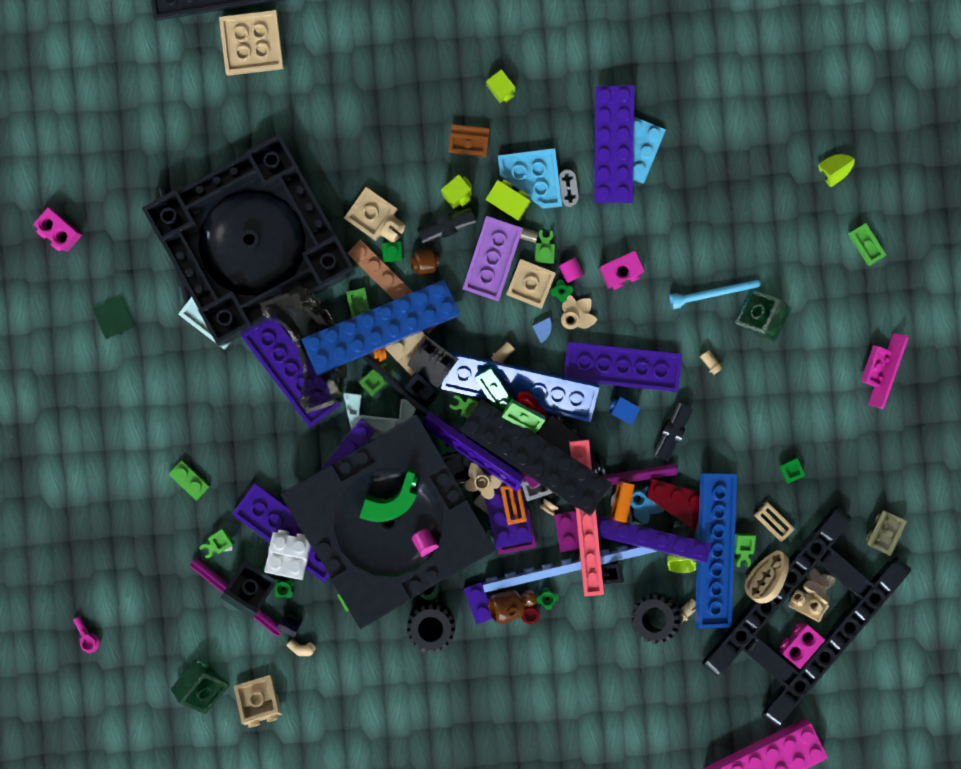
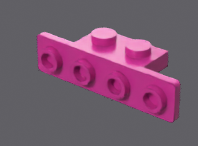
[861,333,909,409]

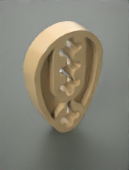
[745,551,789,603]

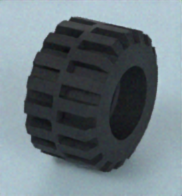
[631,592,683,644]
[407,601,455,653]

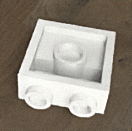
[264,530,311,580]

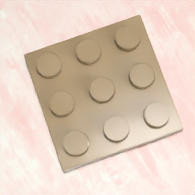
[219,10,284,76]

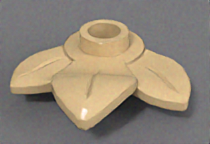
[561,295,597,329]

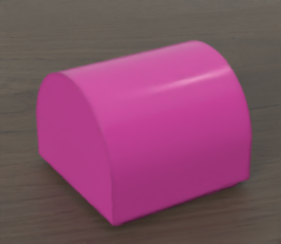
[559,258,584,283]
[412,529,439,557]

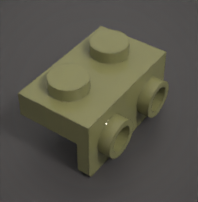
[866,510,907,556]

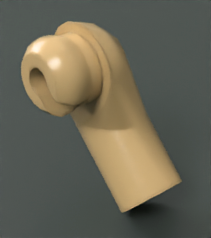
[286,638,316,656]

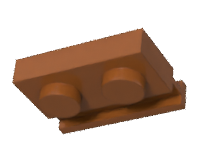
[448,124,489,157]

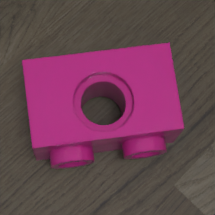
[598,251,645,290]

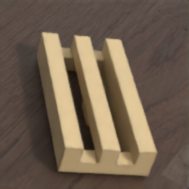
[754,501,795,542]

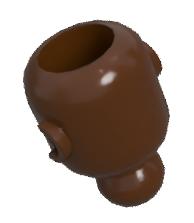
[488,589,537,624]

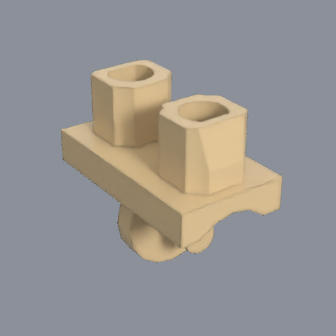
[788,589,829,622]

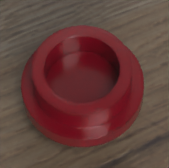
[521,606,540,624]

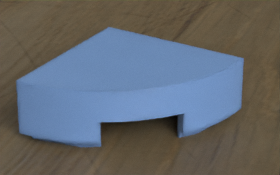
[532,318,552,343]

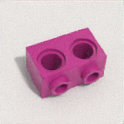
[33,208,82,252]
[778,622,825,669]

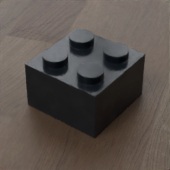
[220,561,277,619]

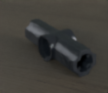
[417,207,476,244]
[653,402,693,461]

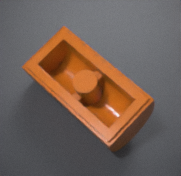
[610,481,635,522]

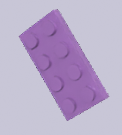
[463,216,523,301]

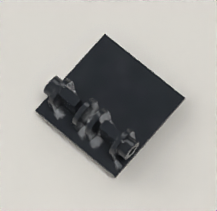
[407,336,459,388]

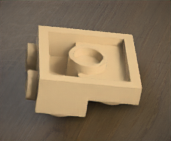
[385,332,427,376]
[234,675,282,728]

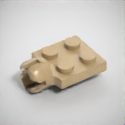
[344,187,405,242]

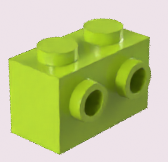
[441,175,472,209]
[485,180,531,221]

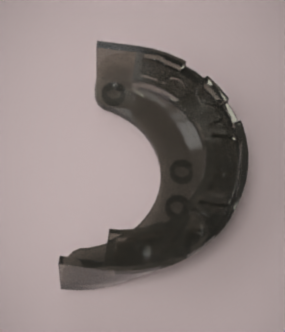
[260,288,347,413]

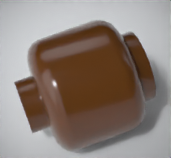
[410,249,439,275]

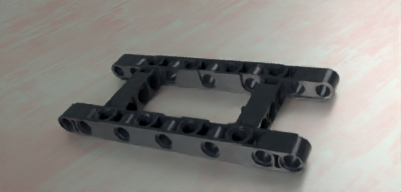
[702,505,911,727]

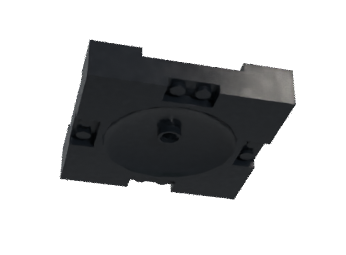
[142,134,357,347]
[280,413,496,630]

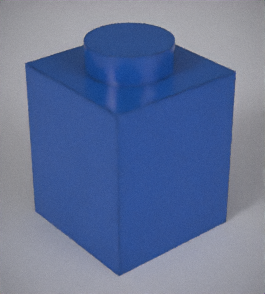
[609,397,641,425]

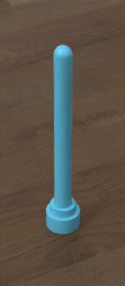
[669,280,761,309]

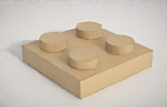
[506,259,556,309]

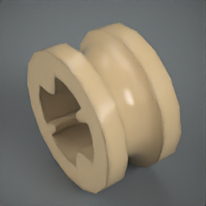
[539,499,558,516]

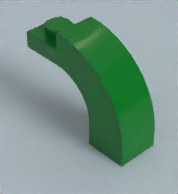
[360,467,418,522]

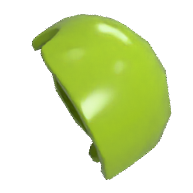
[667,554,696,573]

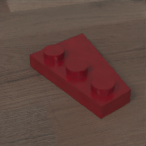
[645,478,700,531]

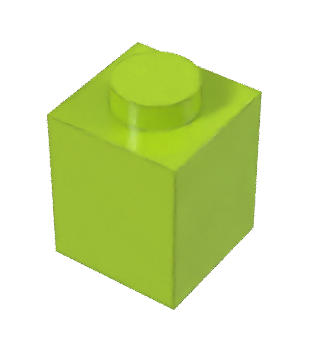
[486,69,515,103]

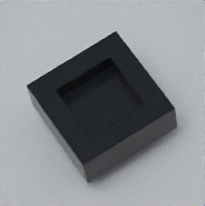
[277,612,303,637]

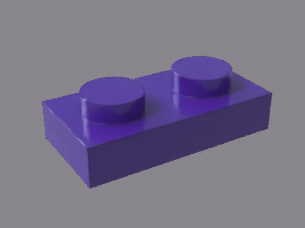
[463,581,493,624]

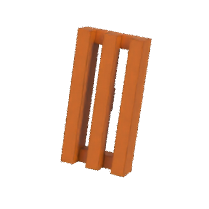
[500,485,527,525]

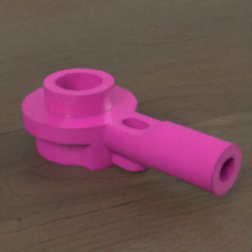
[73,616,100,653]

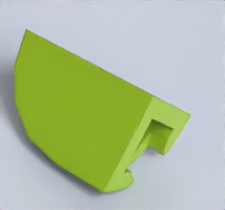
[818,154,855,187]

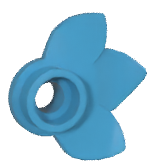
[631,486,664,524]

